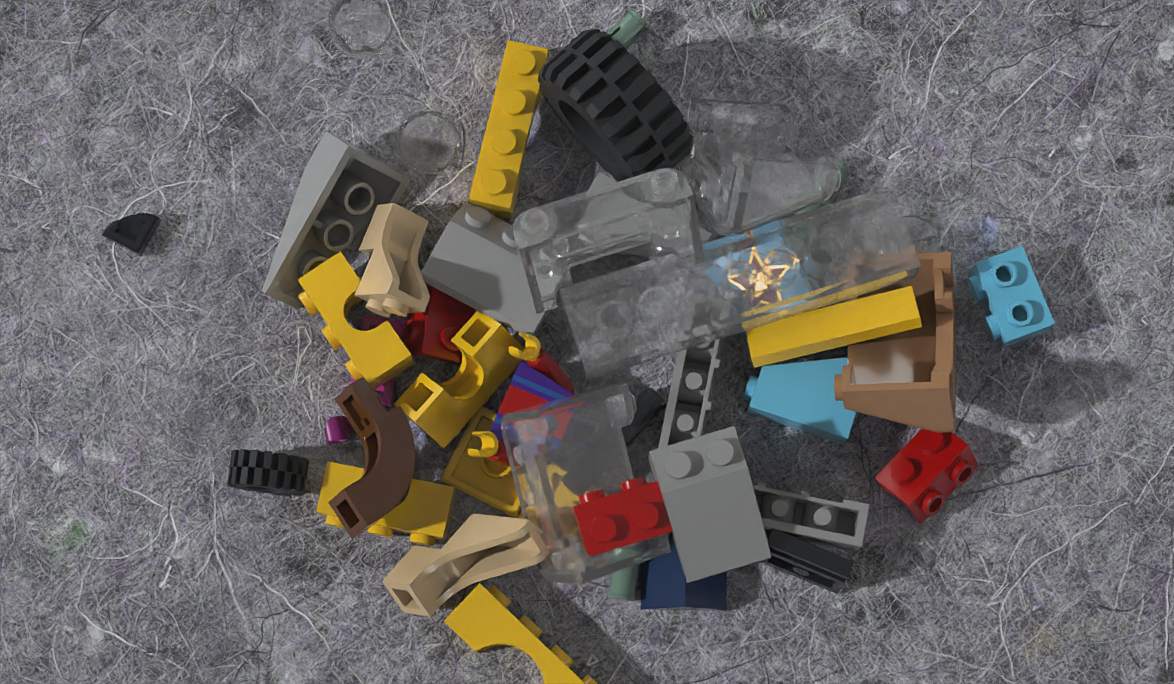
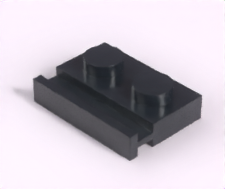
[759,528,854,594]

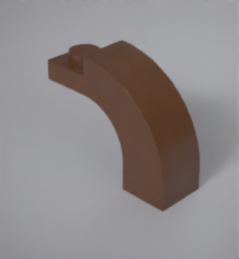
[328,377,415,539]

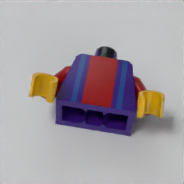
[468,332,595,468]

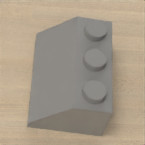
[421,202,577,336]

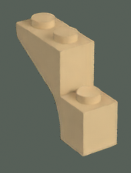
[355,203,430,317]
[382,513,550,617]

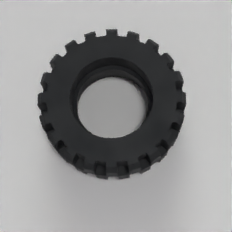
[538,29,694,192]

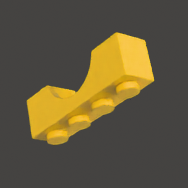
[469,40,549,220]
[444,583,598,684]

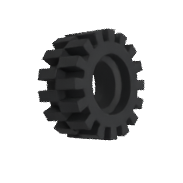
[227,449,309,496]

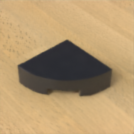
[102,213,161,256]

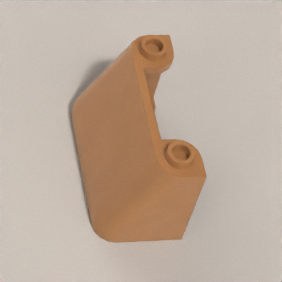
[834,251,957,433]

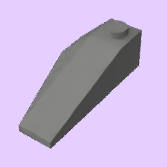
[262,131,411,308]

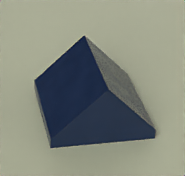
[640,533,727,611]

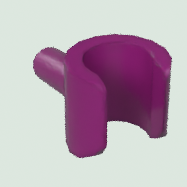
[324,416,352,445]

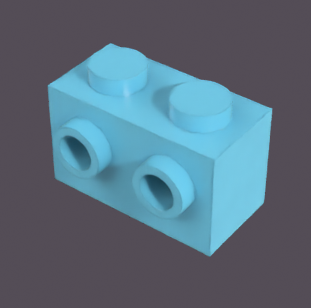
[967,246,1055,349]

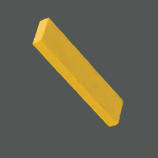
[745,286,922,368]

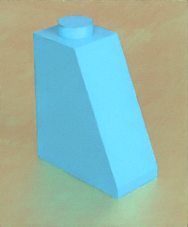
[742,357,856,444]

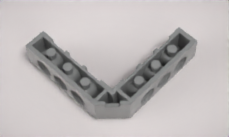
[658,293,870,552]

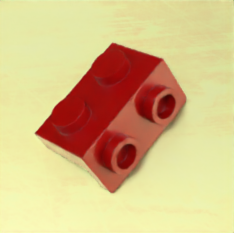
[402,283,476,365]
[874,429,978,524]
[572,476,673,558]

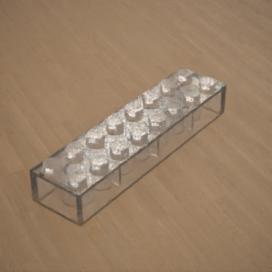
[559,185,921,381]

